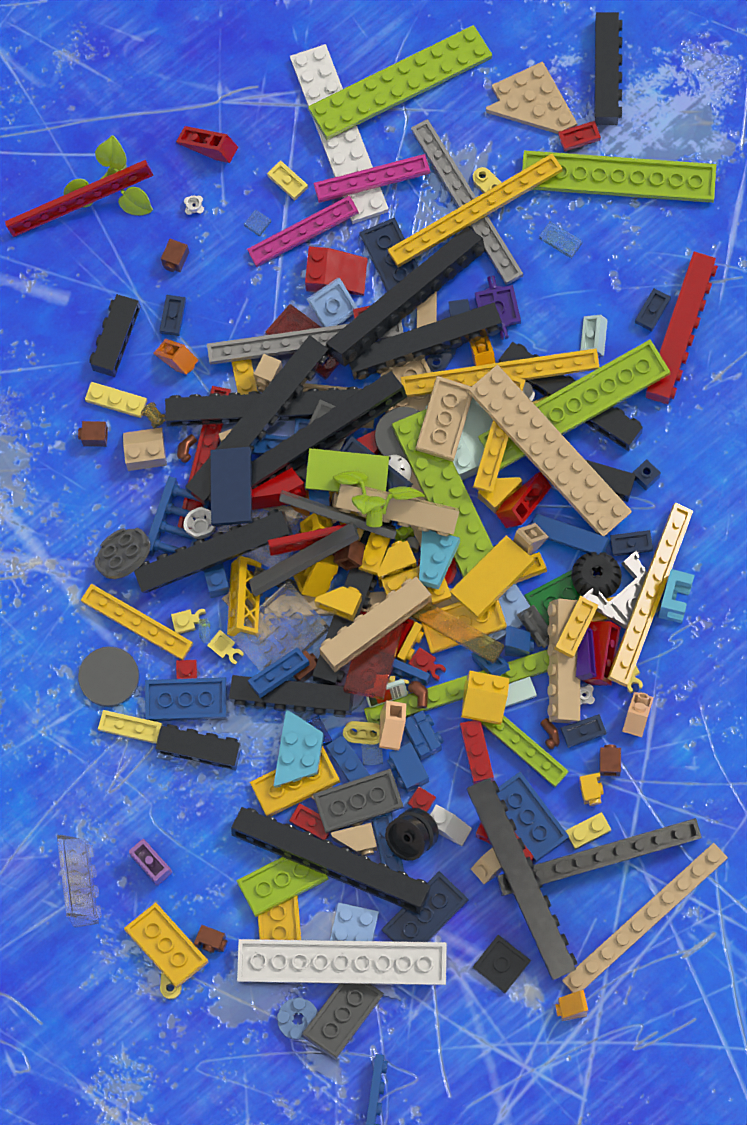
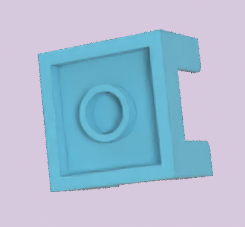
[659,569,694,623]

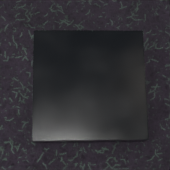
[473,935,531,994]

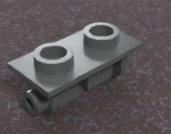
[517,605,549,648]

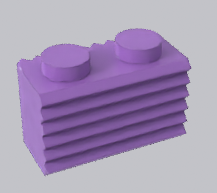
[129,838,172,885]

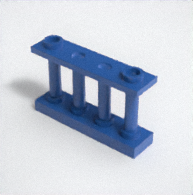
[148,476,211,557]

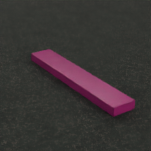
[313,154,430,203]
[247,195,359,267]

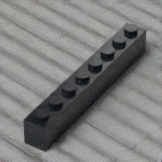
[348,302,503,380]
[499,342,643,452]
[134,509,293,593]

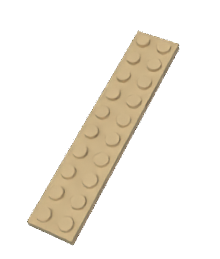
[467,365,632,536]

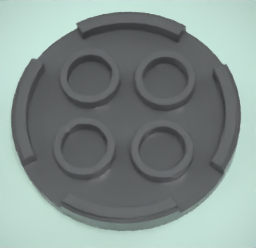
[375,407,420,463]
[95,528,150,579]
[78,647,139,707]

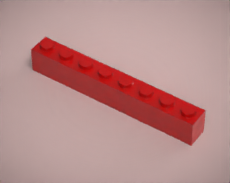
[646,251,718,405]

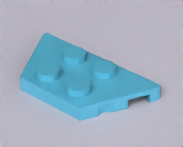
[274,710,324,788]

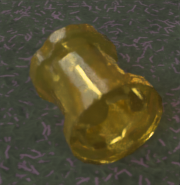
[141,402,166,428]

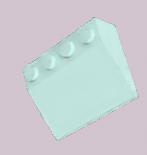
[425,397,493,480]

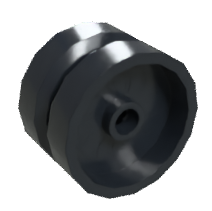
[385,808,439,860]

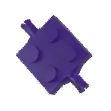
[475,276,521,340]

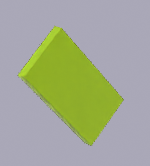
[305,448,389,492]
[236,857,329,917]

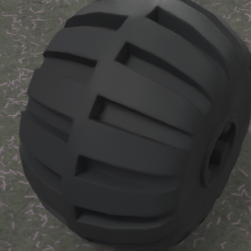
[571,552,622,598]

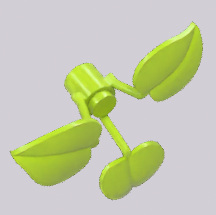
[63,135,153,216]
[333,471,425,527]

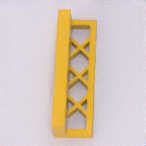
[227,556,262,637]

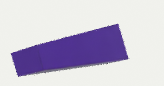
[576,628,596,681]

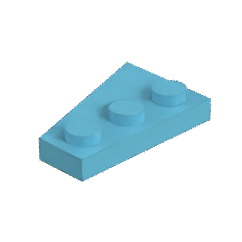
[419,530,460,590]

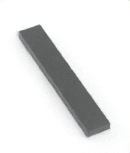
[279,490,396,539]
[249,522,359,597]

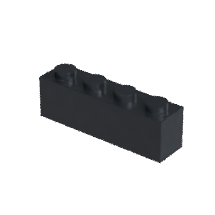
[89,294,141,377]
[586,460,636,502]
[155,724,242,770]

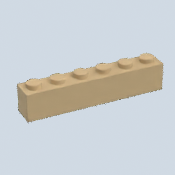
[335,483,459,536]
[319,576,432,672]
[547,599,580,724]

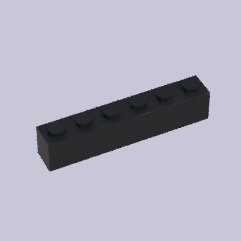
[595,12,622,125]
[229,675,354,718]

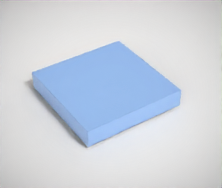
[306,278,358,327]

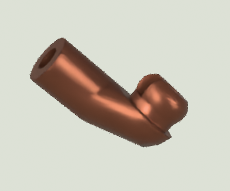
[177,434,197,463]
[408,681,428,709]
[540,718,560,749]

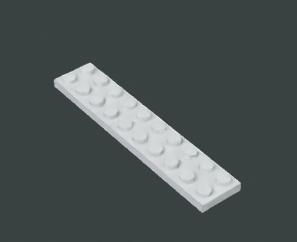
[290,44,389,224]
[237,939,447,985]

